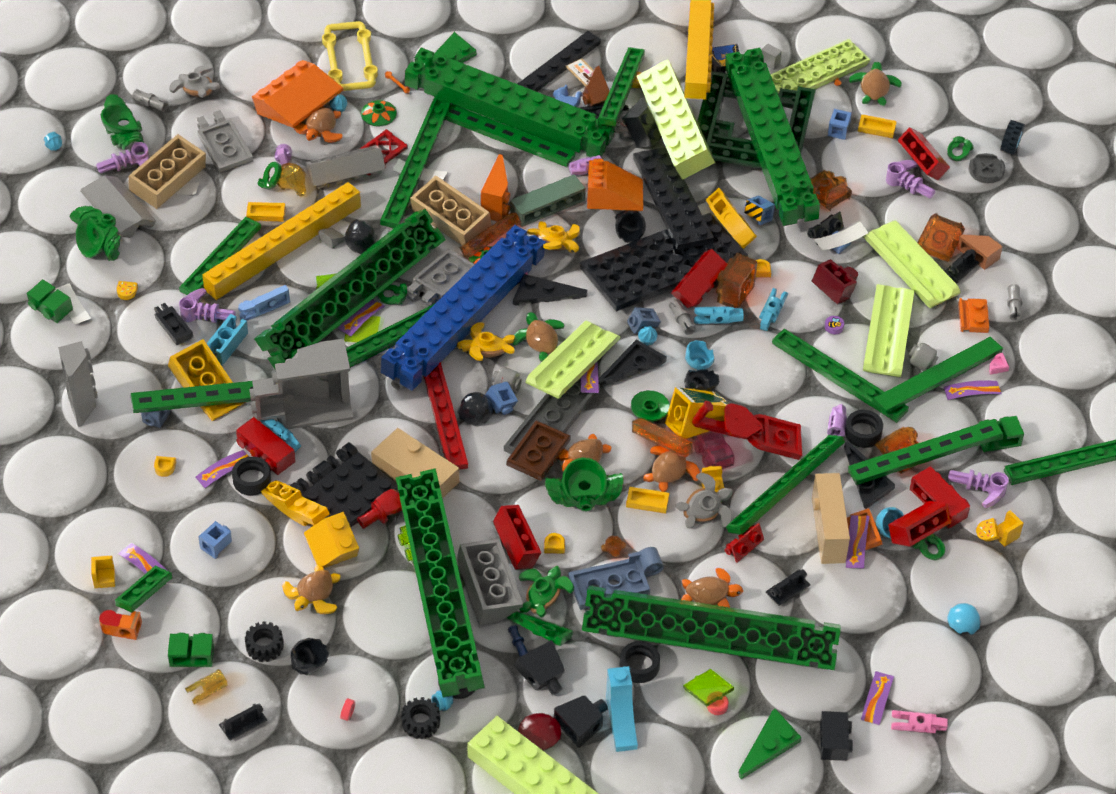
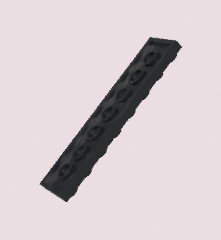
[633,147,714,250]

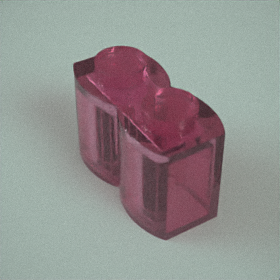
[693,431,735,469]

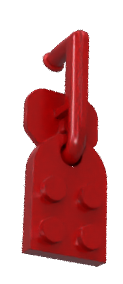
[692,401,802,460]

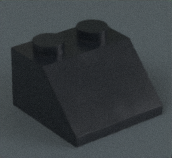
[622,97,662,148]

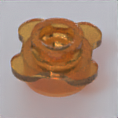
[601,536,625,557]

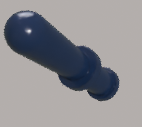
[508,625,528,657]

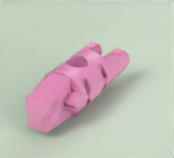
[891,710,948,733]

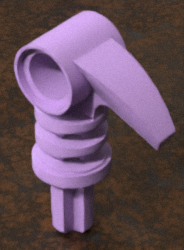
[96,142,149,173]
[886,160,935,198]
[179,288,236,323]
[948,469,1009,508]

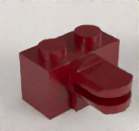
[811,259,858,304]

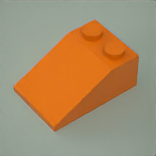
[481,154,510,223]

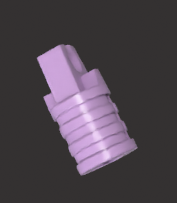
[275,144,292,165]
[569,155,601,175]
[827,404,847,437]

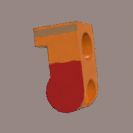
[99,610,142,640]

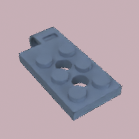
[568,547,664,610]

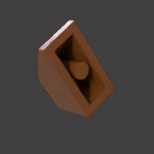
[582,66,610,106]

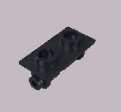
[807,211,844,245]
[944,249,980,283]
[765,569,811,606]
[219,703,267,741]

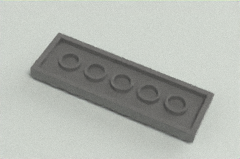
[504,378,600,454]

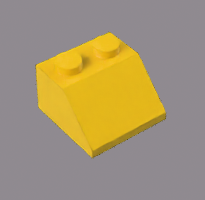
[304,512,359,568]

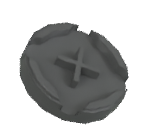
[968,153,1005,183]

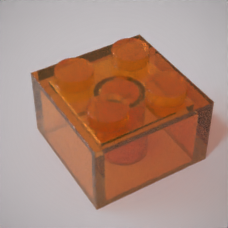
[716,253,758,308]

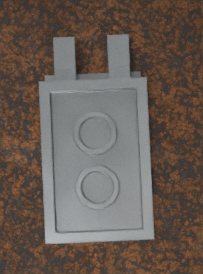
[197,110,253,173]
[407,249,475,308]

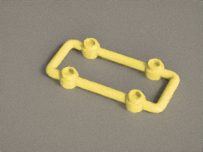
[322,21,378,91]

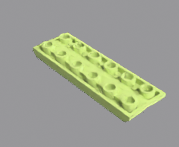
[771,39,870,94]
[863,220,960,308]
[863,284,914,377]
[525,320,620,399]

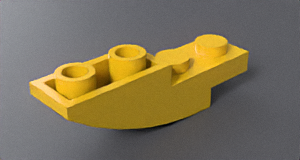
[705,188,757,249]
[261,480,329,526]

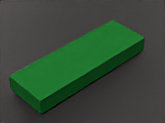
[115,565,172,613]

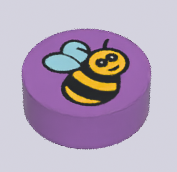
[825,316,844,335]

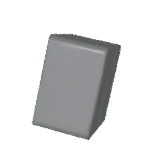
[761,44,782,70]

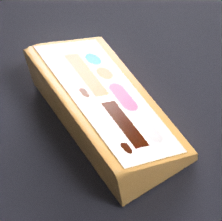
[566,58,593,87]

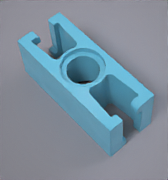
[207,314,248,366]

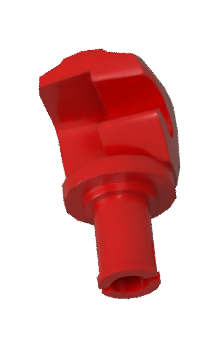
[357,489,403,529]

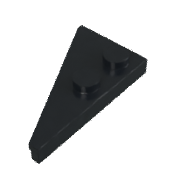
[513,274,588,305]
[598,339,667,388]
[844,441,895,509]

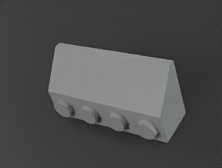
[305,145,386,188]
[58,341,98,427]
[457,539,523,625]

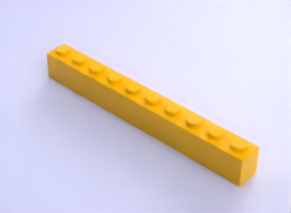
[684,0,714,99]
[202,182,361,300]

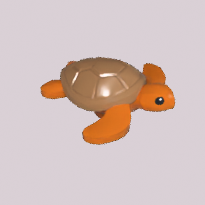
[294,106,342,143]
[558,434,612,472]
[643,443,700,492]
[681,568,743,607]

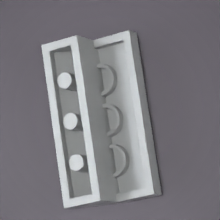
[80,175,156,237]

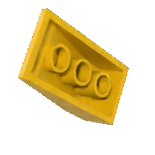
[168,339,246,421]

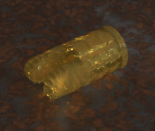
[185,669,228,705]

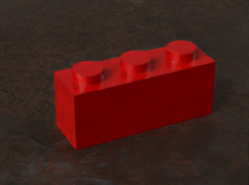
[898,127,950,180]
[671,249,728,308]
[236,417,296,475]
[910,466,970,529]
[888,501,952,547]
[493,505,542,570]

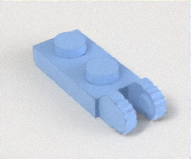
[238,285,290,320]

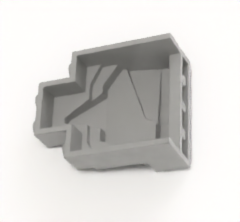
[249,339,353,429]

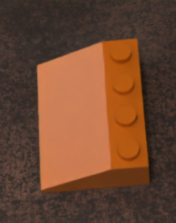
[252,60,344,128]
[587,158,643,211]

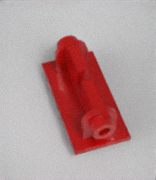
[724,523,764,563]

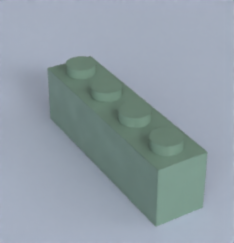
[510,174,586,227]

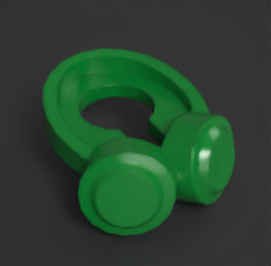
[947,136,974,161]
[257,162,282,189]
[378,283,408,305]
[912,534,945,560]

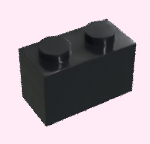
[820,711,853,761]

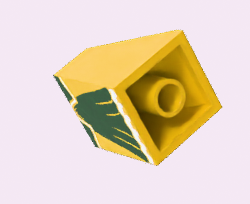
[665,387,729,439]

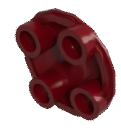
[518,713,561,751]

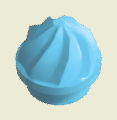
[330,94,348,112]
[44,132,62,151]
[638,326,657,345]
[431,690,453,711]

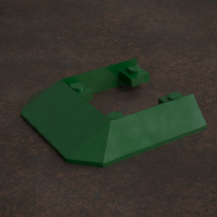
[697,71,816,169]

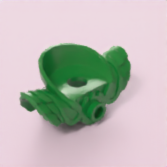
[100,94,144,150]
[70,206,120,261]
[545,457,624,512]

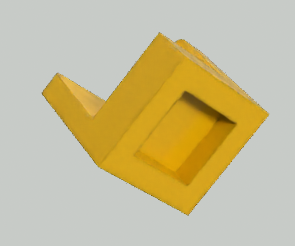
[997,510,1023,547]
[91,555,115,589]

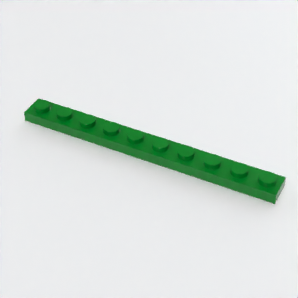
[380,97,452,228]

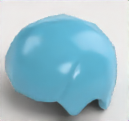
[685,340,714,370]
[875,507,904,538]
[947,603,981,635]

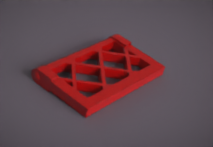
[360,129,408,176]

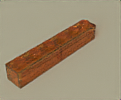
[459,212,521,258]
[632,418,693,457]

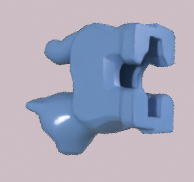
[553,85,583,108]

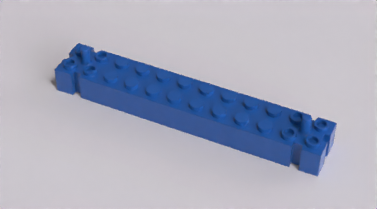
[381,225,546,391]

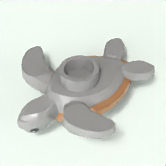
[169,65,220,98]
[675,473,733,528]

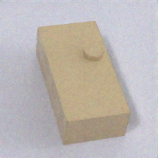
[129,134,206,209]
[410,175,492,249]
[371,428,459,498]
[812,473,850,564]

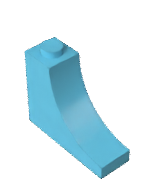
[606,666,638,752]

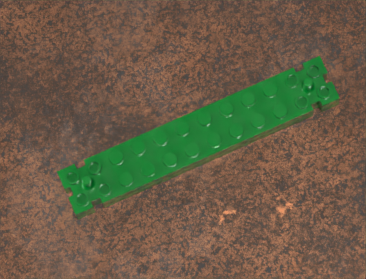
[405,47,615,157]
[725,47,820,226]
[254,209,446,369]
[396,468,485,698]
[582,586,841,670]

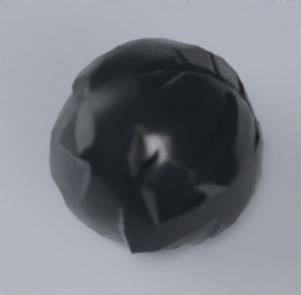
[615,210,646,243]
[345,219,377,254]
[684,369,720,392]
[458,392,493,426]
[290,638,329,675]

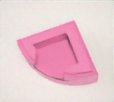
[989,353,1009,375]

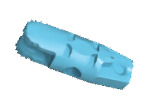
[759,288,788,331]
[694,306,744,324]
[260,419,301,452]

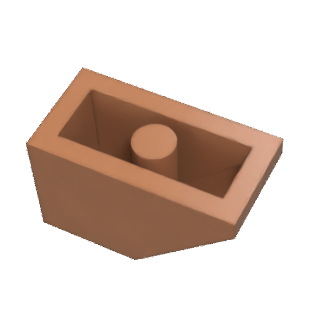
[957,234,1003,270]

